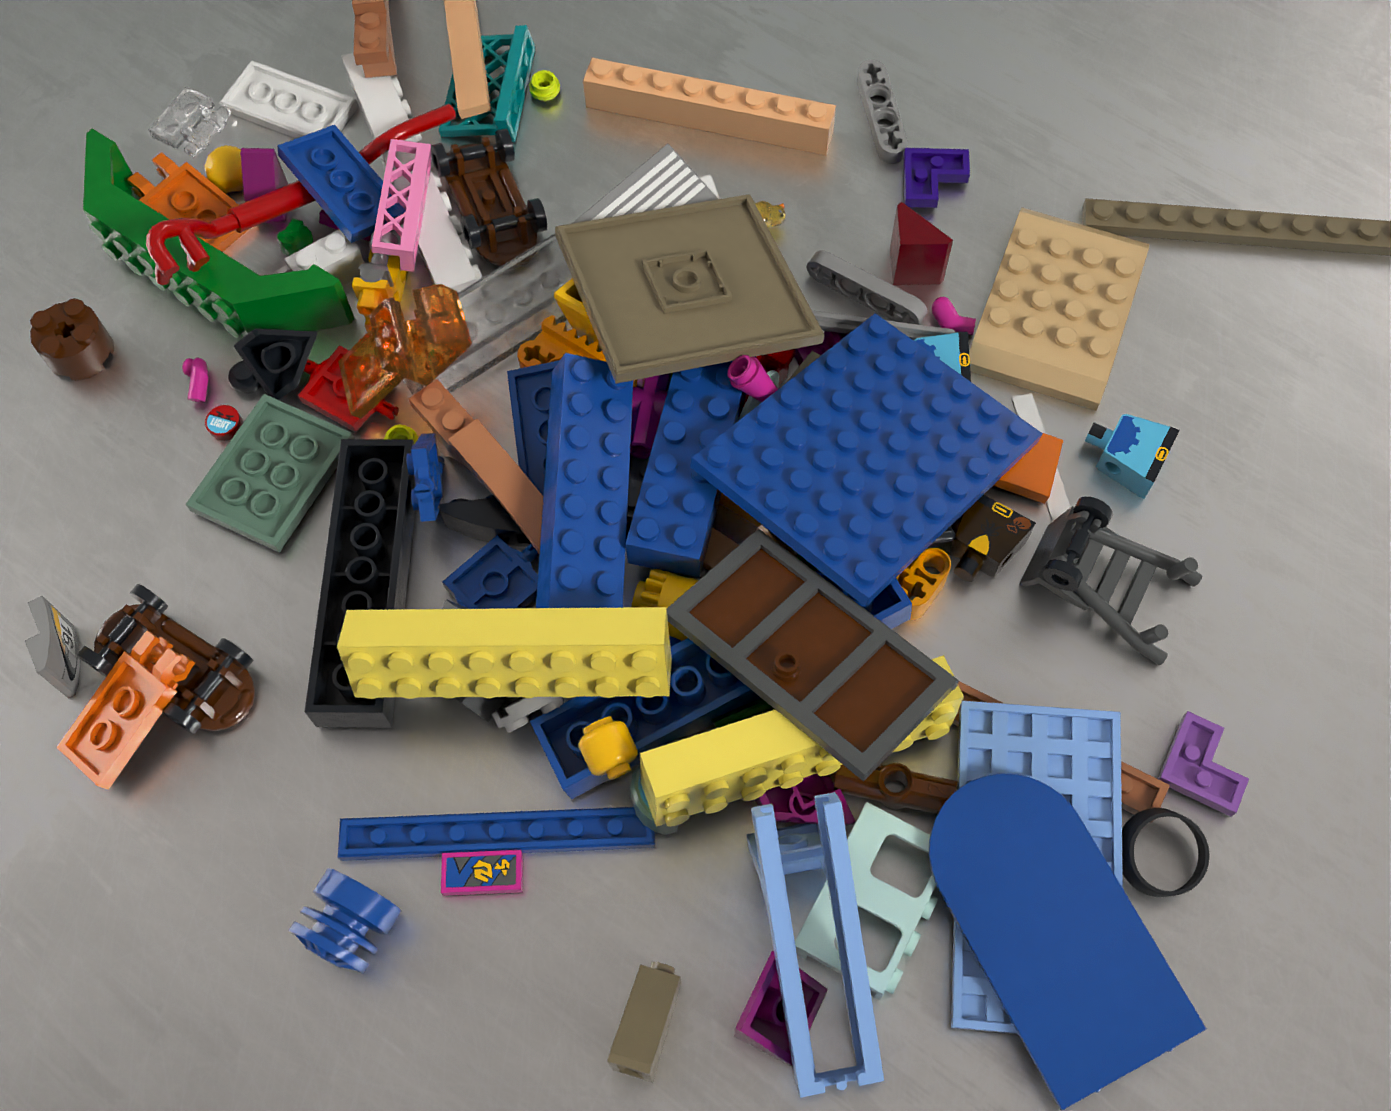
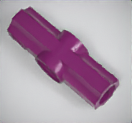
[630,373,671,459]

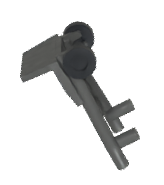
[1020,496,1202,665]

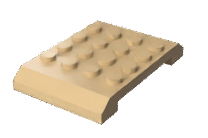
[969,207,1149,411]

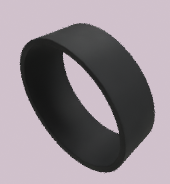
[1122,808,1210,897]

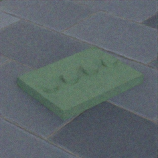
[185,394,355,553]

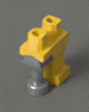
[352,232,408,334]

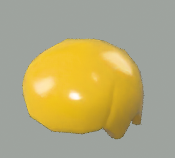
[204,145,243,194]

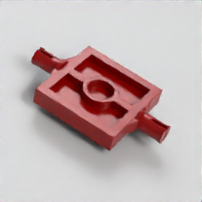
[298,345,399,433]

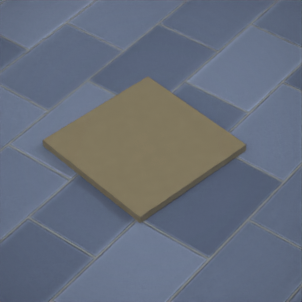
[555,194,824,384]

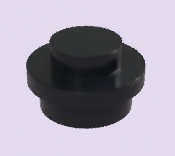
[228,361,261,393]

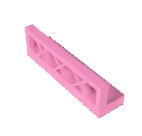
[371,139,431,272]

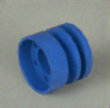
[288,868,402,974]

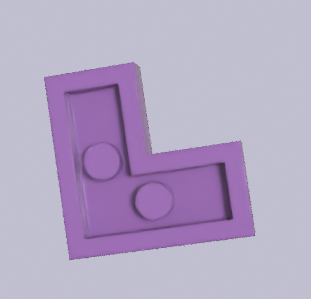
[1158,711,1249,817]

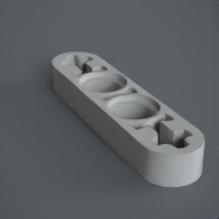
[857,60,907,164]
[806,250,927,325]

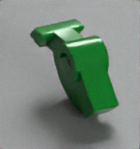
[277,218,314,257]

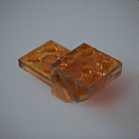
[338,284,472,419]

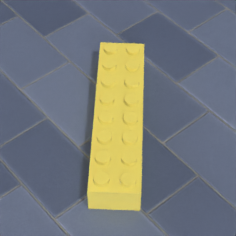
[337,607,672,699]
[640,655,964,827]

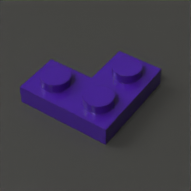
[903,148,970,208]

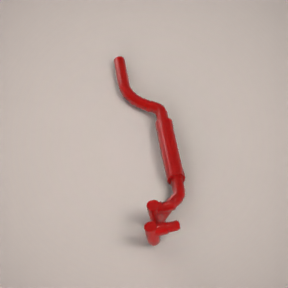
[146,104,456,285]

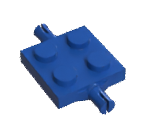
[406,433,445,522]
[442,535,539,609]

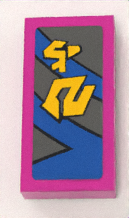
[441,850,523,896]

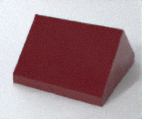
[890,202,953,285]

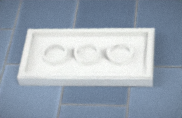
[219,61,359,139]

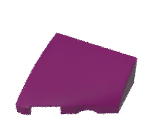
[754,773,856,826]

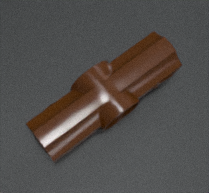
[834,763,958,814]

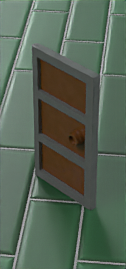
[667,529,959,781]

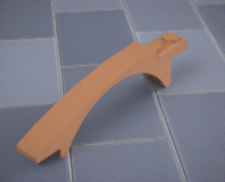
[352,0,397,78]
[408,379,543,554]

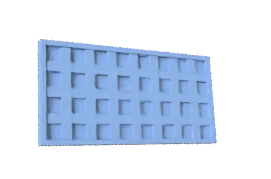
[951,701,1123,1034]

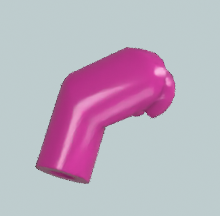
[931,297,976,335]
[182,357,208,402]

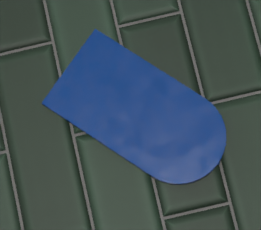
[929,774,1207,1110]

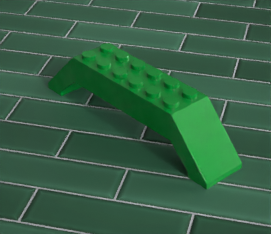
[83,129,355,338]

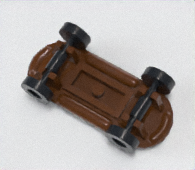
[431,128,547,267]
[77,584,255,734]

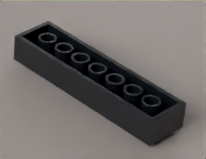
[305,439,416,728]

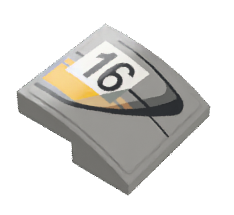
[25,596,80,699]

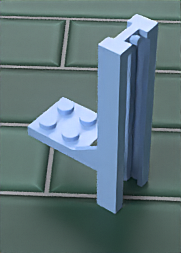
[746,792,884,1098]

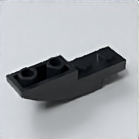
[439,495,531,547]

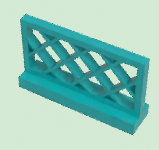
[438,25,536,142]

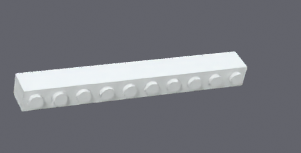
[342,52,484,311]

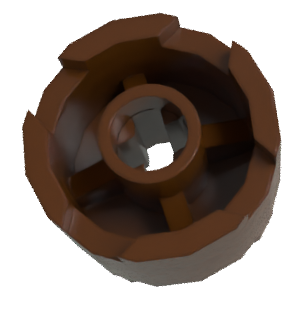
[30,298,114,381]

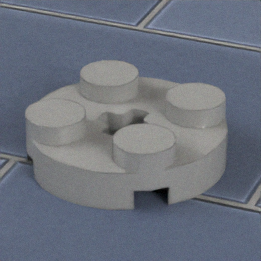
[492,697,564,733]

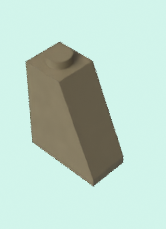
[607,961,681,1083]

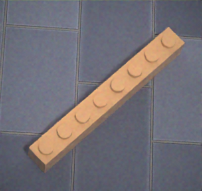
[583,58,836,155]

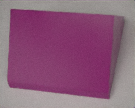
[734,950,828,1066]

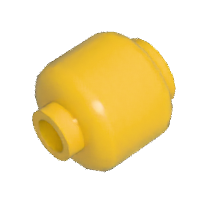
[578,717,638,780]

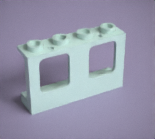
[795,802,938,1000]

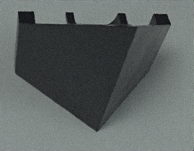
[233,329,318,400]

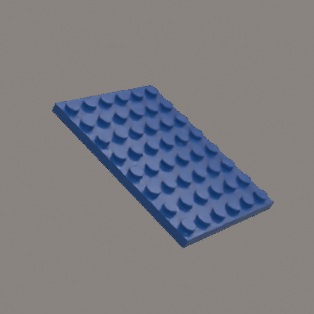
[690,313,1043,607]

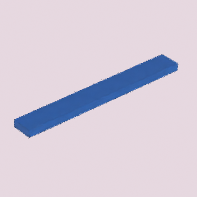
[337,807,655,861]

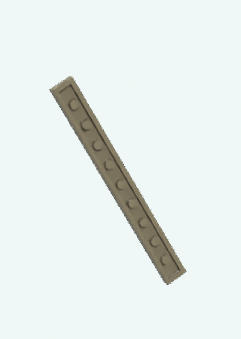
[1083,198,1391,256]

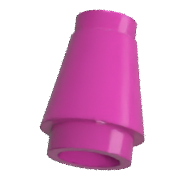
[727,355,778,403]

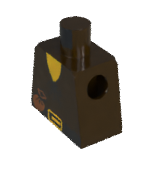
[950,494,1036,582]

